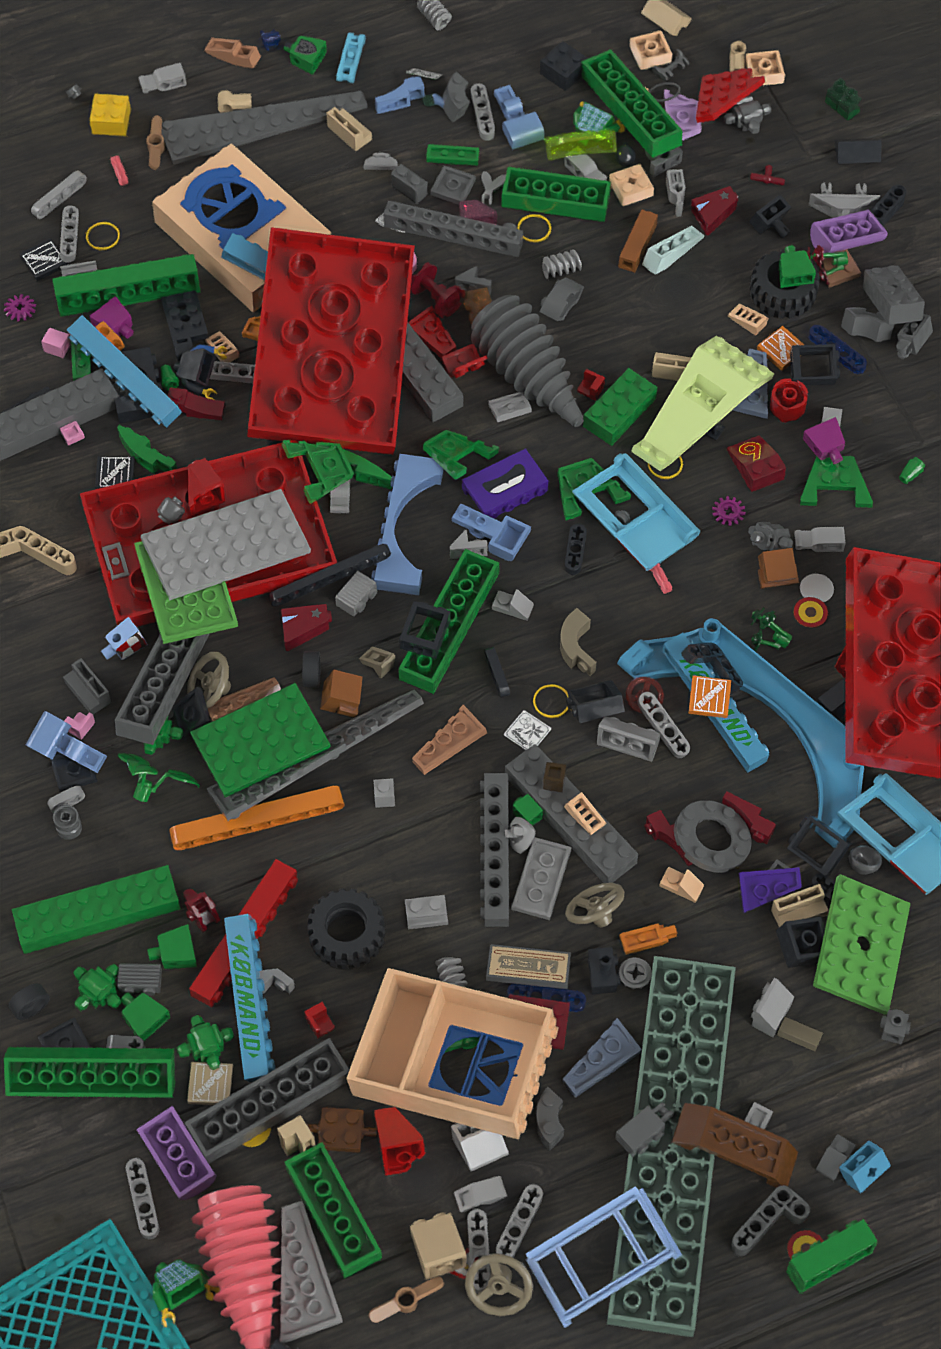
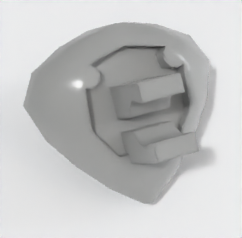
[505,817,536,854]

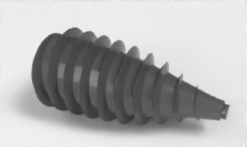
[471,295,584,427]

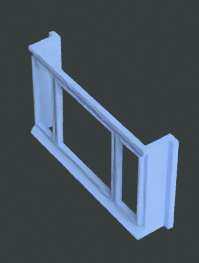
[526,1186,682,1327]

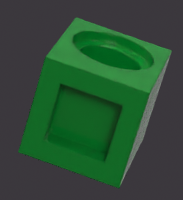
[513,794,543,826]

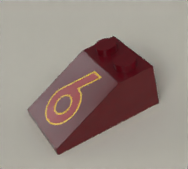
[726,435,786,492]

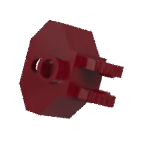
[183,889,221,933]

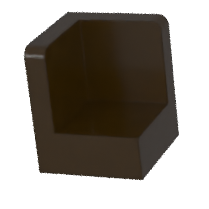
[543,762,566,793]

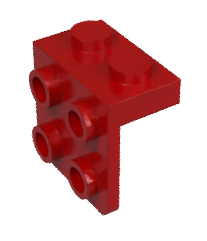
[440,344,488,379]

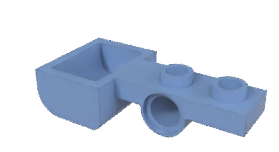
[494,85,544,149]
[452,504,531,561]
[25,711,107,773]

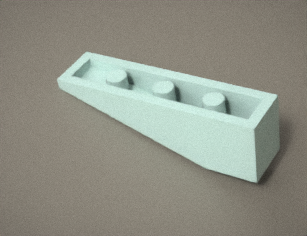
[642,226,704,274]

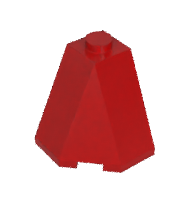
[188,458,225,517]
[374,1107,425,1176]

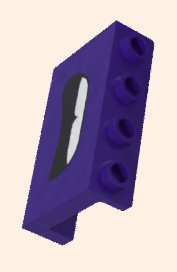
[462,449,548,519]

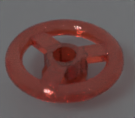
[626,676,664,713]

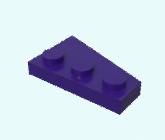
[739,867,802,913]

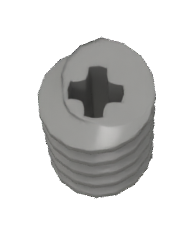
[417,0,451,30]
[543,249,582,279]
[436,957,467,987]

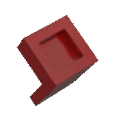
[577,369,605,401]
[304,1002,335,1039]

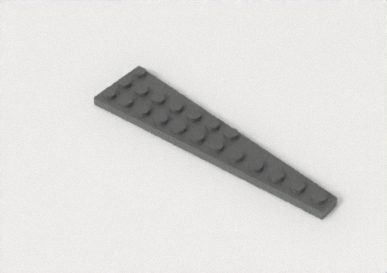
[161,91,367,165]
[206,690,424,821]

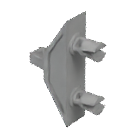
[809,183,880,218]

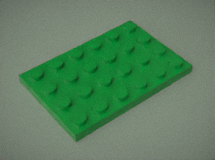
[190,683,331,798]

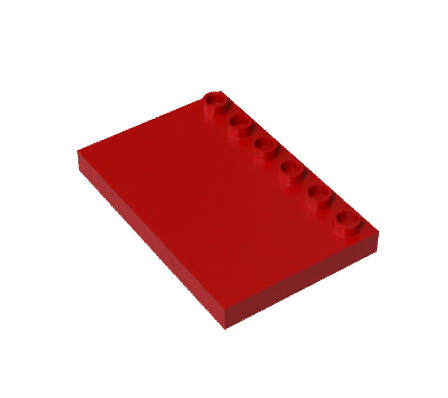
[247,227,415,455]
[80,439,337,627]
[845,547,941,779]

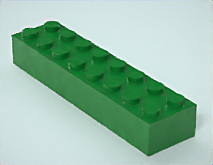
[582,50,683,158]
[53,254,200,317]
[399,549,499,694]
[12,865,181,954]
[4,1047,175,1098]

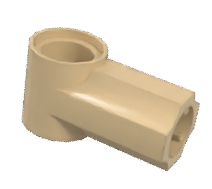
[730,41,746,72]
[218,91,252,113]

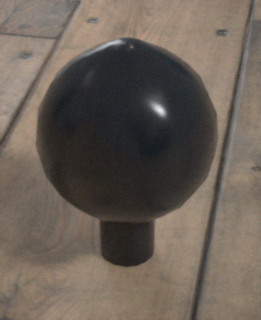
[615,142,636,166]

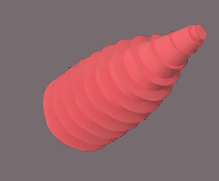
[192,1186,281,1349]

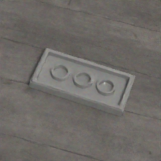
[511,837,572,920]

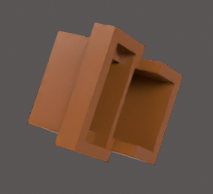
[758,548,799,589]
[320,670,363,718]

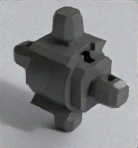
[724,97,771,134]
[748,522,793,551]

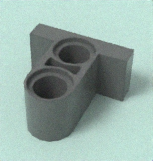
[645,147,683,177]

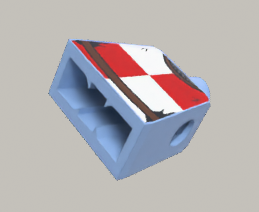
[101,617,148,660]

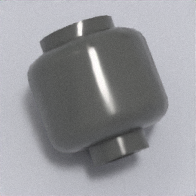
[157,496,185,525]

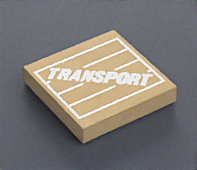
[187,1062,233,1105]

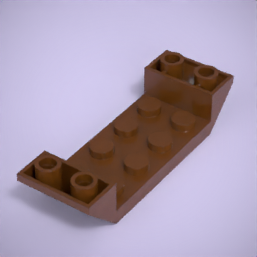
[671,1103,798,1188]

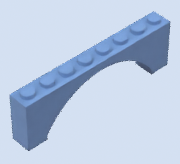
[371,454,444,595]

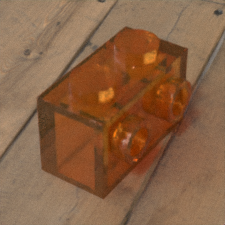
[464,287,492,324]

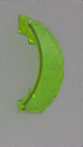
[544,129,617,161]

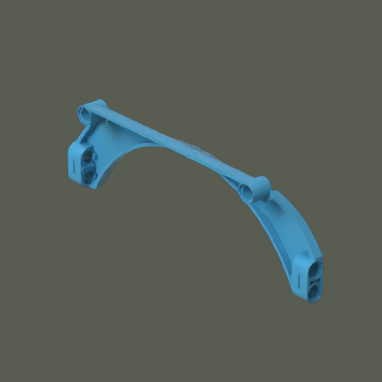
[617,618,864,848]

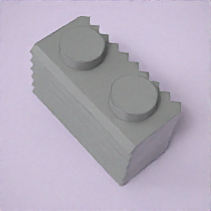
[335,571,377,616]

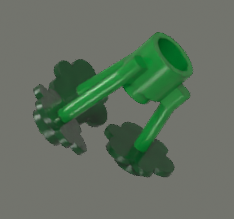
[750,607,792,652]

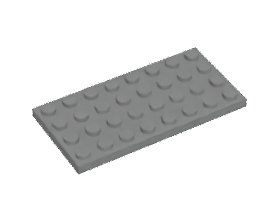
[141,489,311,600]

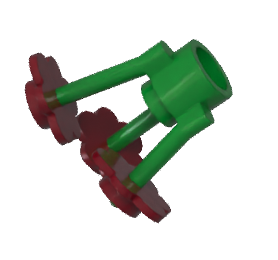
[807,245,848,285]

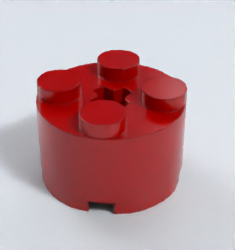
[770,378,808,422]

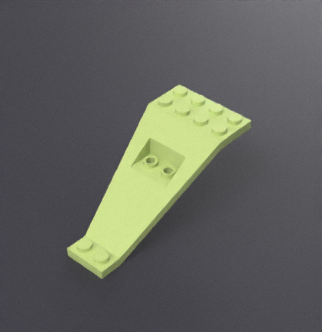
[631,336,774,471]

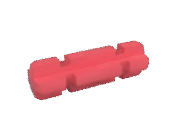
[110,155,128,186]
[650,563,672,594]

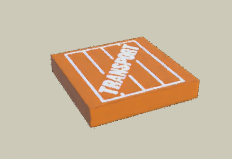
[757,326,804,371]
[688,675,731,718]

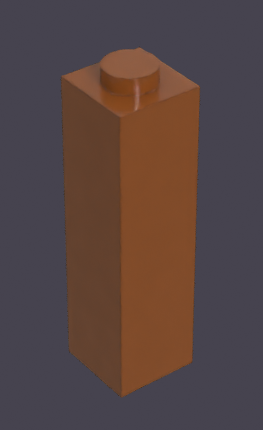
[619,210,658,273]

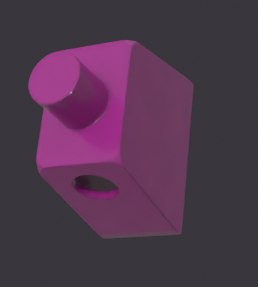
[90,297,134,339]
[803,417,845,464]

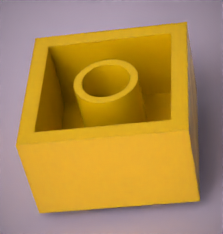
[90,94,131,136]

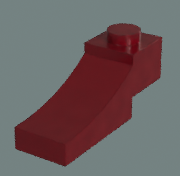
[168,388,226,420]
[722,791,776,844]
[645,810,693,866]

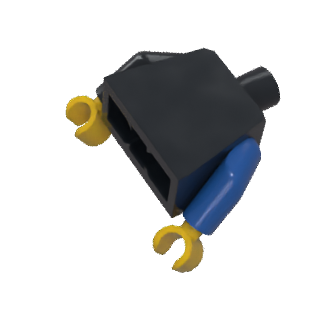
[174,345,228,400]

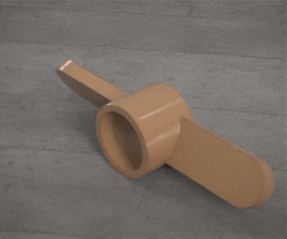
[147,116,165,170]
[369,1277,444,1323]

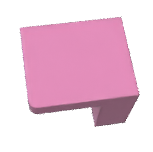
[41,328,71,358]
[65,712,95,740]

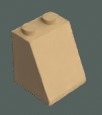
[410,1213,466,1280]

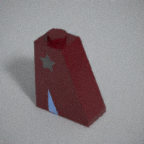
[691,186,738,236]
[281,604,332,651]

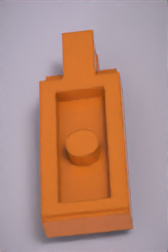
[620,924,677,955]

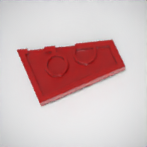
[408,306,456,357]

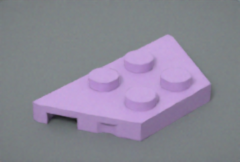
[664,90,701,140]

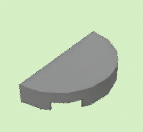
[364,152,398,170]

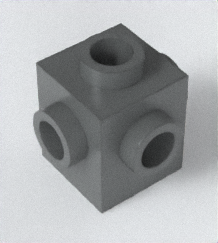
[880,1009,911,1044]

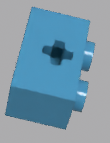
[839,1141,891,1193]

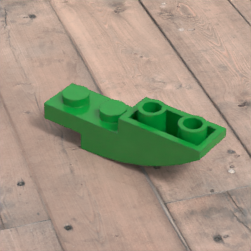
[117,425,177,474]

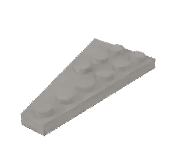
[280,1201,343,1343]

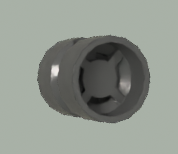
[53,805,82,840]

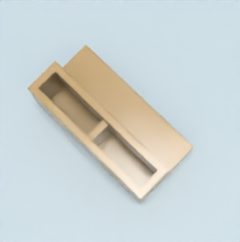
[641,0,692,36]
[327,107,372,151]
[652,352,692,381]
[771,884,829,927]
[278,1115,315,1156]

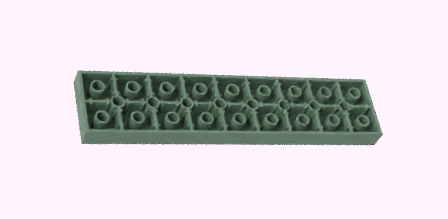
[607,956,735,1337]

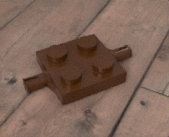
[306,1107,377,1152]

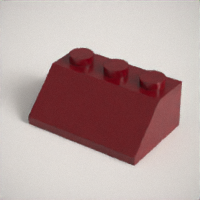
[508,994,570,1050]

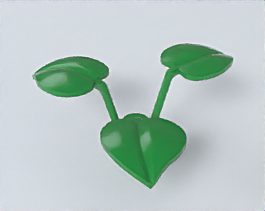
[118,753,200,802]

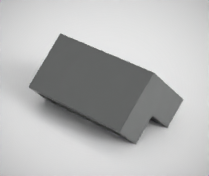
[63,658,112,715]

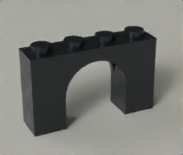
[112,347,161,423]

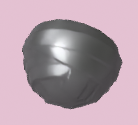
[849,845,882,874]

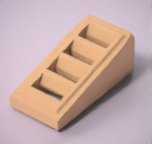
[728,304,768,336]
[205,331,239,362]
[564,792,606,835]

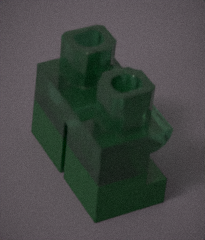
[825,78,861,121]

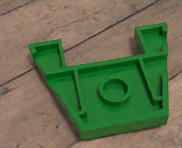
[423,430,499,480]
[282,440,354,504]
[800,456,873,508]
[558,458,631,520]

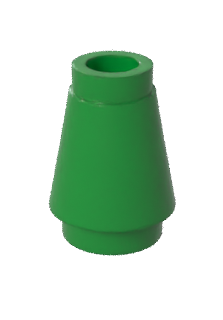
[160,365,179,391]
[899,457,925,484]

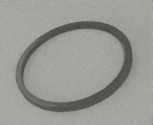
[649,82,680,102]

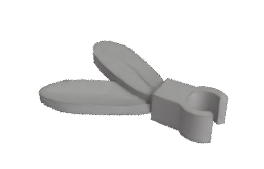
[481,171,506,205]

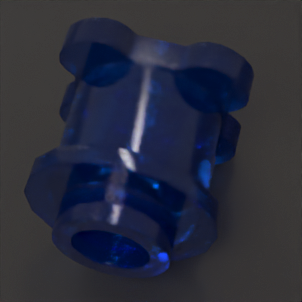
[260,29,281,51]

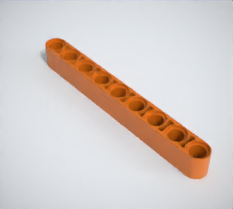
[169,786,344,850]

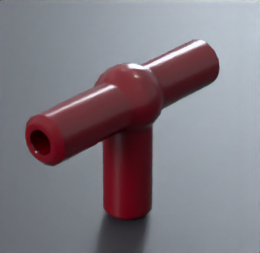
[750,165,785,186]

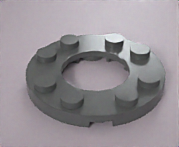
[674,801,752,873]

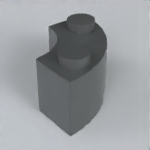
[443,72,470,122]
[540,277,584,321]
[841,307,894,342]
[536,1087,564,1151]

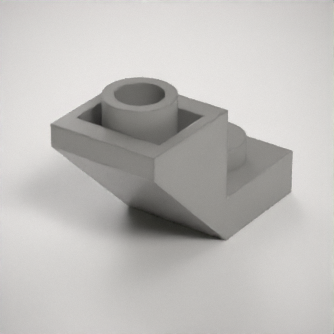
[260,969,295,994]
[454,1176,507,1212]

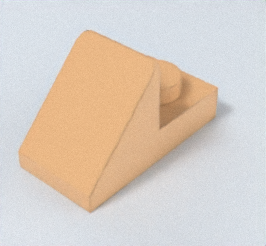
[660,867,704,903]

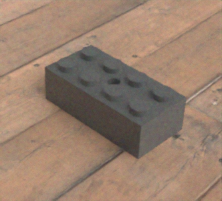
[863,265,925,325]

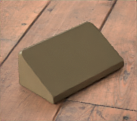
[777,1017,823,1051]

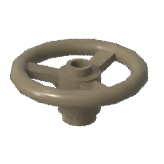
[187,652,231,708]
[565,883,625,928]
[465,1254,533,1316]

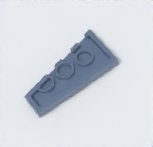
[733,349,768,418]
[563,1018,642,1097]

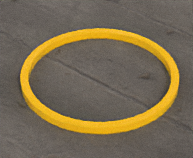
[518,214,551,242]
[86,222,120,250]
[648,456,683,479]
[533,684,568,718]

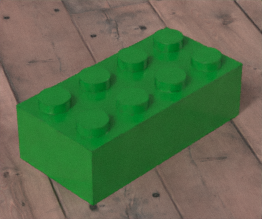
[583,368,657,446]
[786,1219,878,1294]

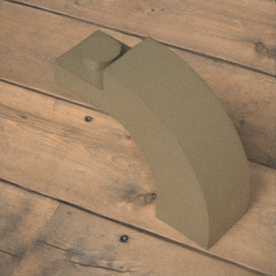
[560,608,596,676]

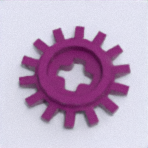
[4,294,36,321]
[712,496,746,526]

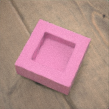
[59,421,85,445]

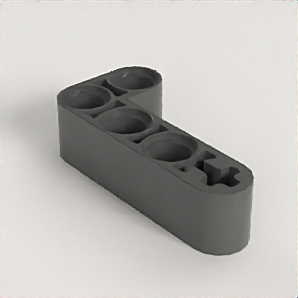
[731,1186,810,1256]

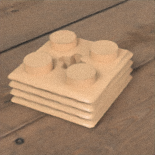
[630,31,672,70]
[745,50,785,85]
[609,164,654,206]

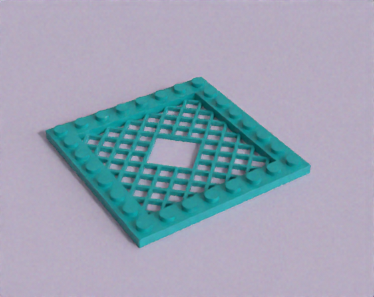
[0,1219,190,1349]

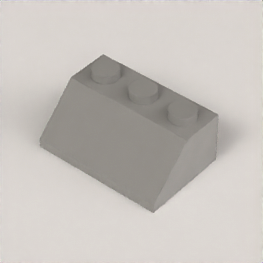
[597,717,660,762]

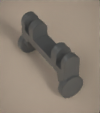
[652,49,689,81]

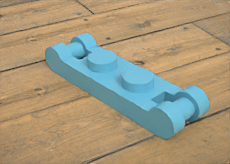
[337,33,365,83]

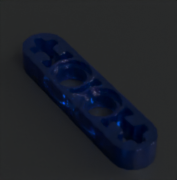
[809,325,867,374]
[507,983,586,1012]

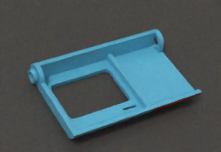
[572,453,700,571]
[837,773,941,895]

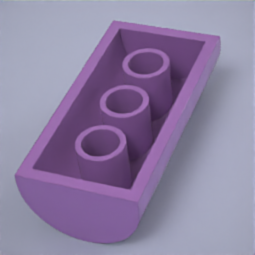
[811,210,888,253]
[137,1106,216,1200]

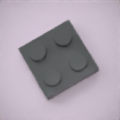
[430,166,476,206]

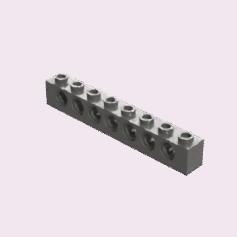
[383,201,523,257]
[480,773,509,927]

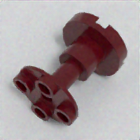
[410,262,465,318]

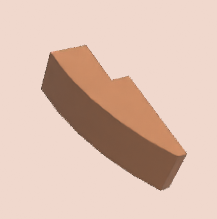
[205,38,261,68]

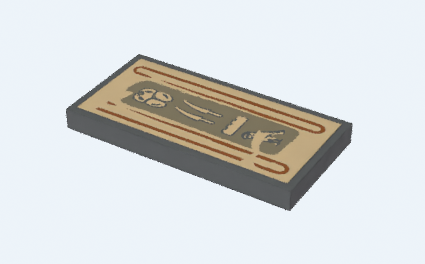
[486,944,571,989]

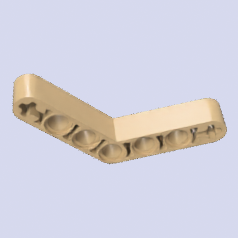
[0,526,77,575]

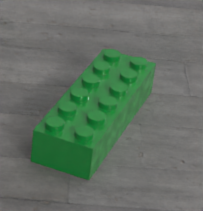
[502,167,611,222]
[285,1142,382,1279]

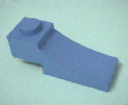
[375,76,424,114]

